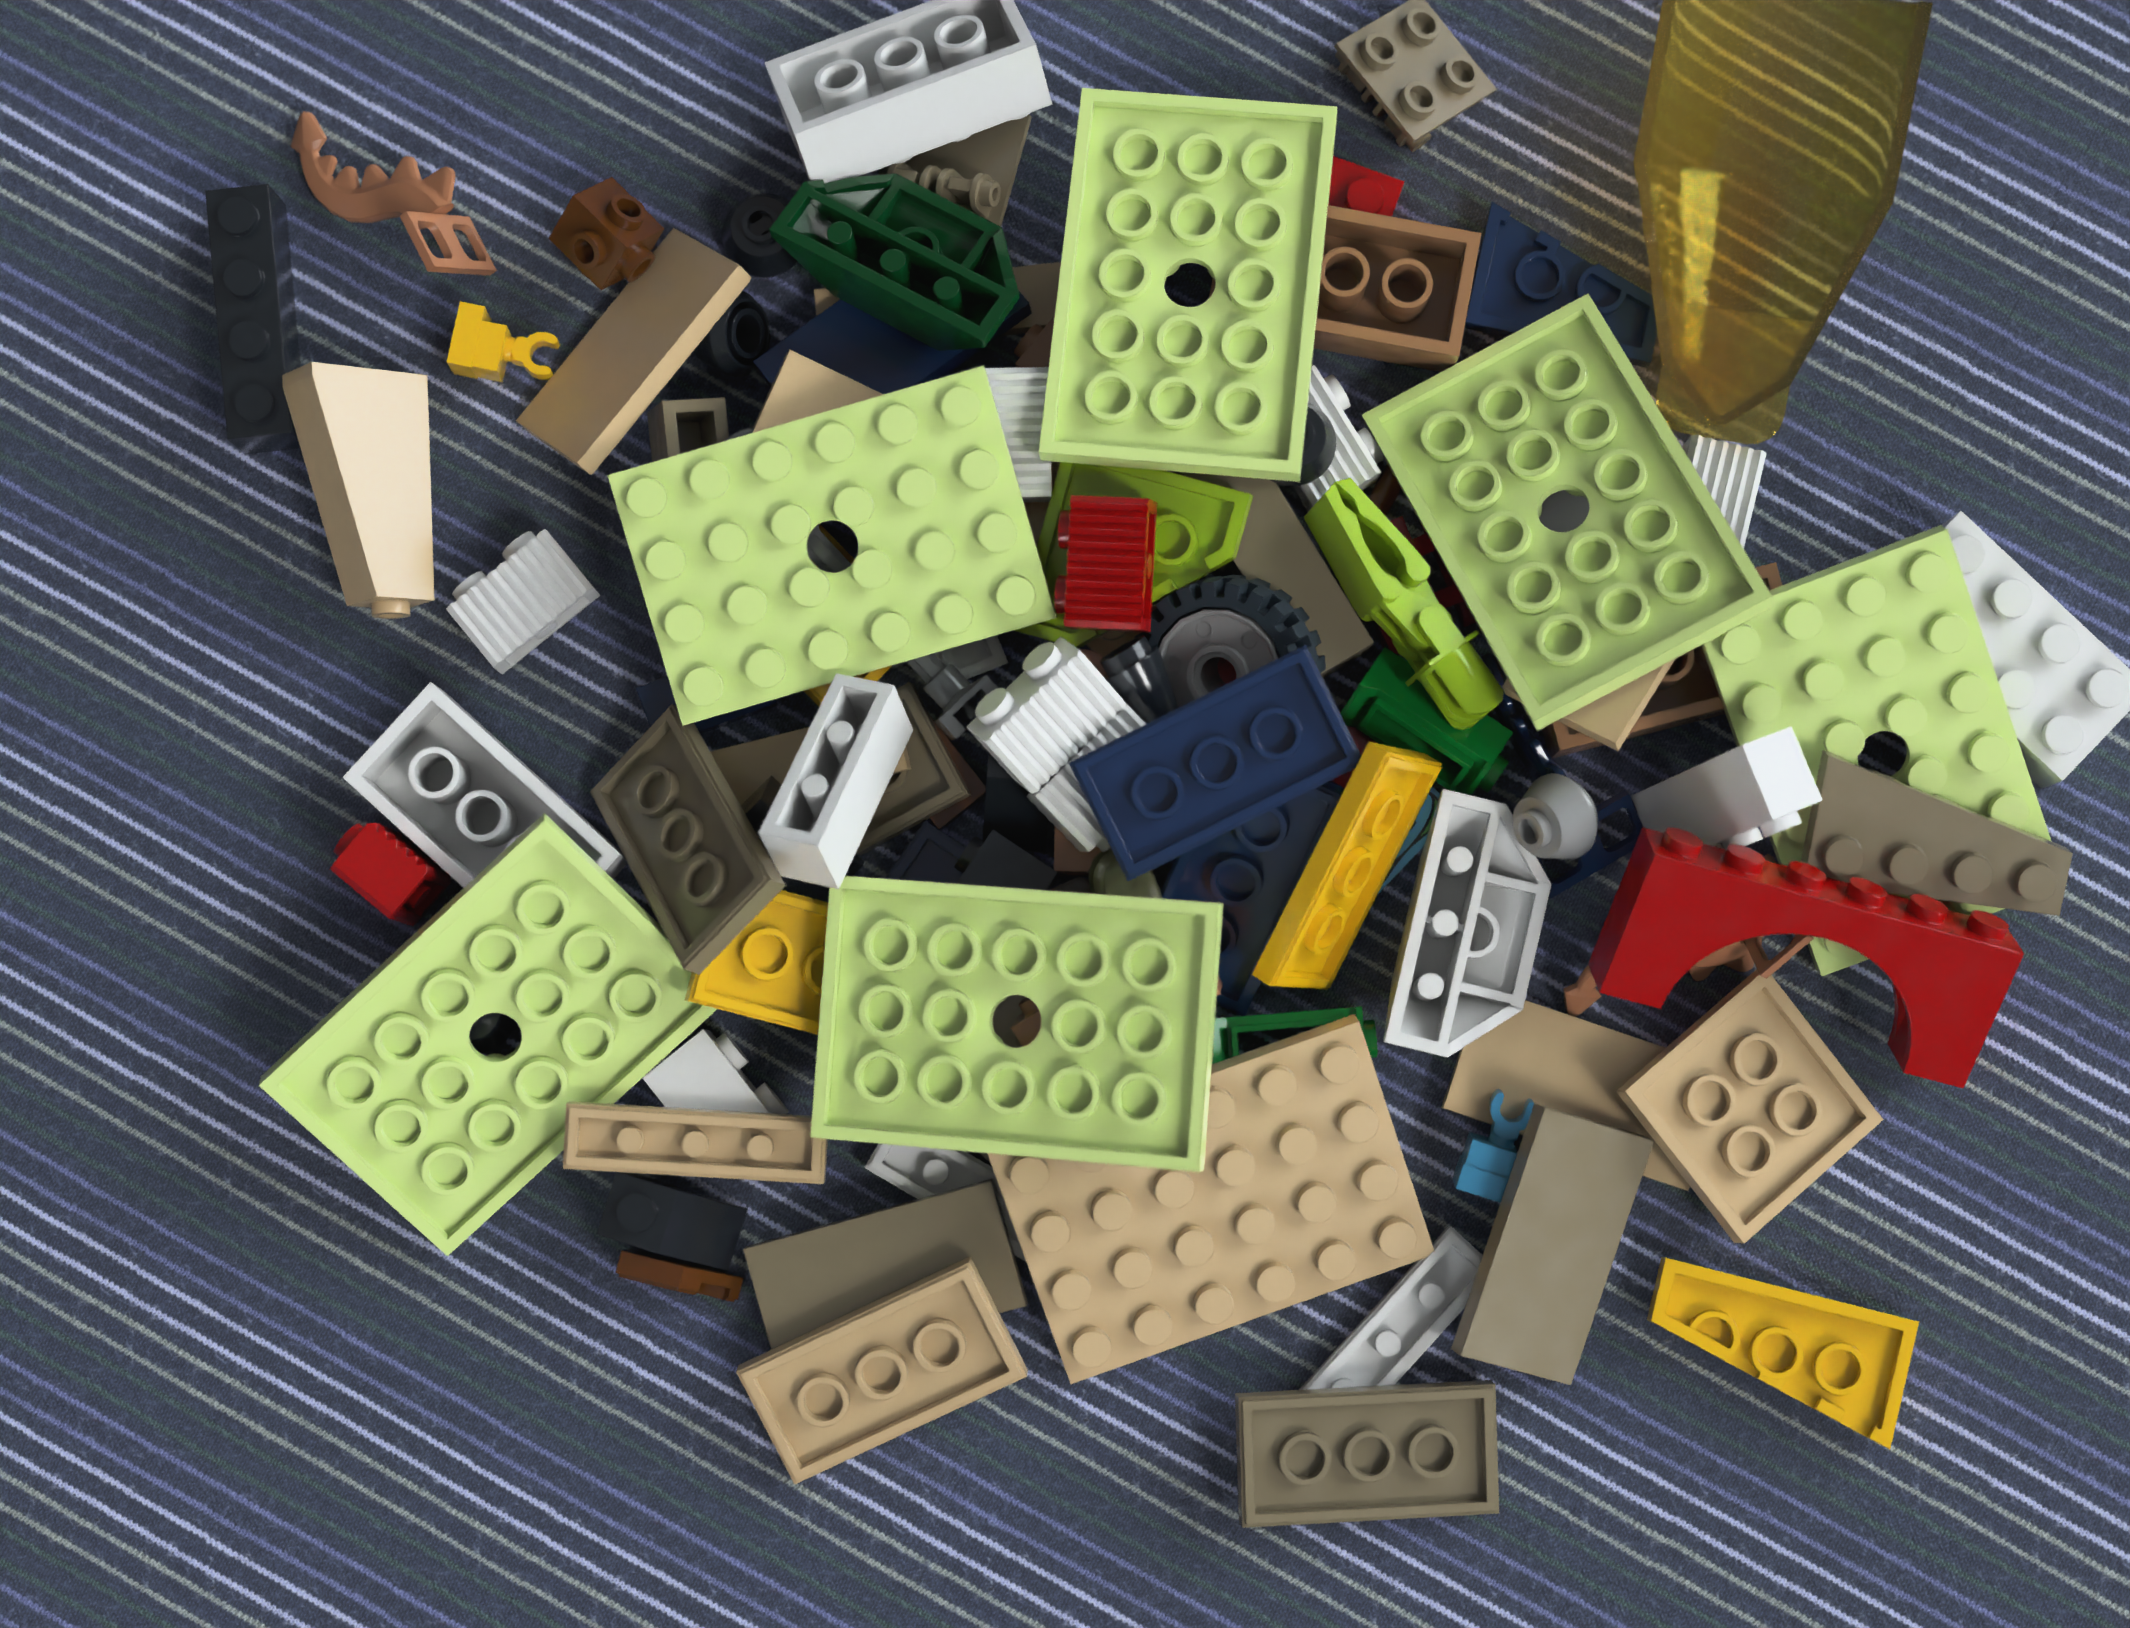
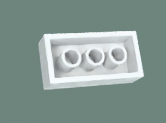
[764,0,1052,184]
[1942,511,2130,789]
[343,682,628,888]

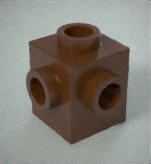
[548,177,665,290]

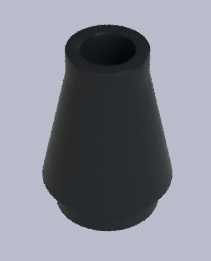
[1099,635,1179,724]

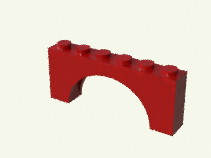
[1588,827,2024,1088]

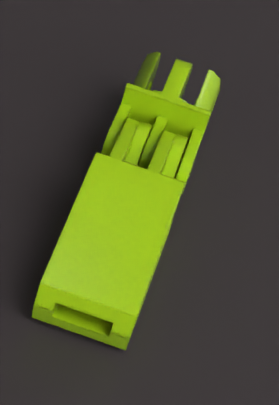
[1304,478,1504,730]

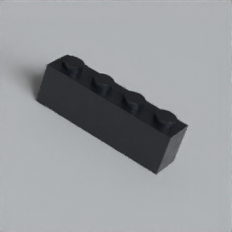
[205,184,301,454]

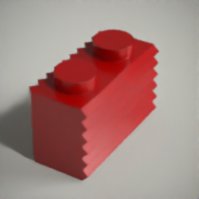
[1054,495,1157,632]
[330,823,451,926]

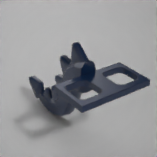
[1481,653,1642,898]

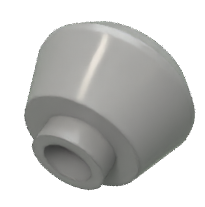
[1513,774,1598,859]

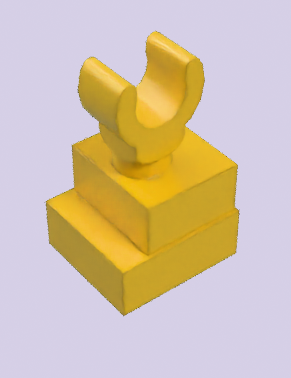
[446,301,560,383]

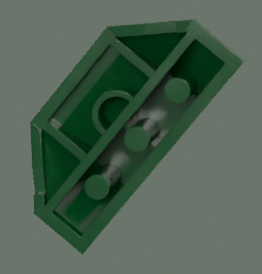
[769,173,1020,351]

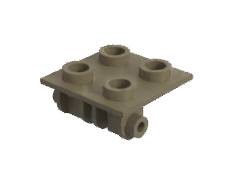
[1334,0,1497,152]
[878,114,1032,226]

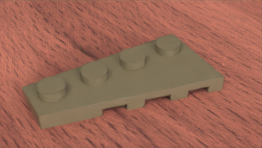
[1801,750,2073,916]

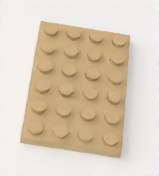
[987,1014,1434,1384]

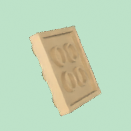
[1616,969,1884,1244]

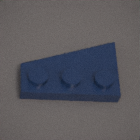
[1465,202,1664,368]

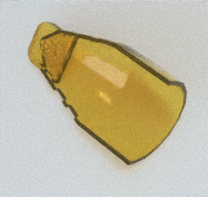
[1634,0,1933,444]

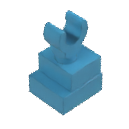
[1452,1089,1534,1203]

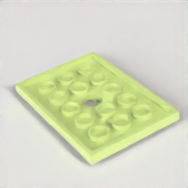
[1038,88,1337,482]
[1362,293,1774,731]
[607,365,1057,726]
[1702,525,2051,977]
[259,813,717,1256]
[810,876,1223,1172]

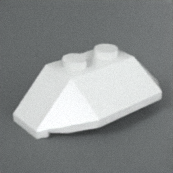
[1383,789,1551,1058]

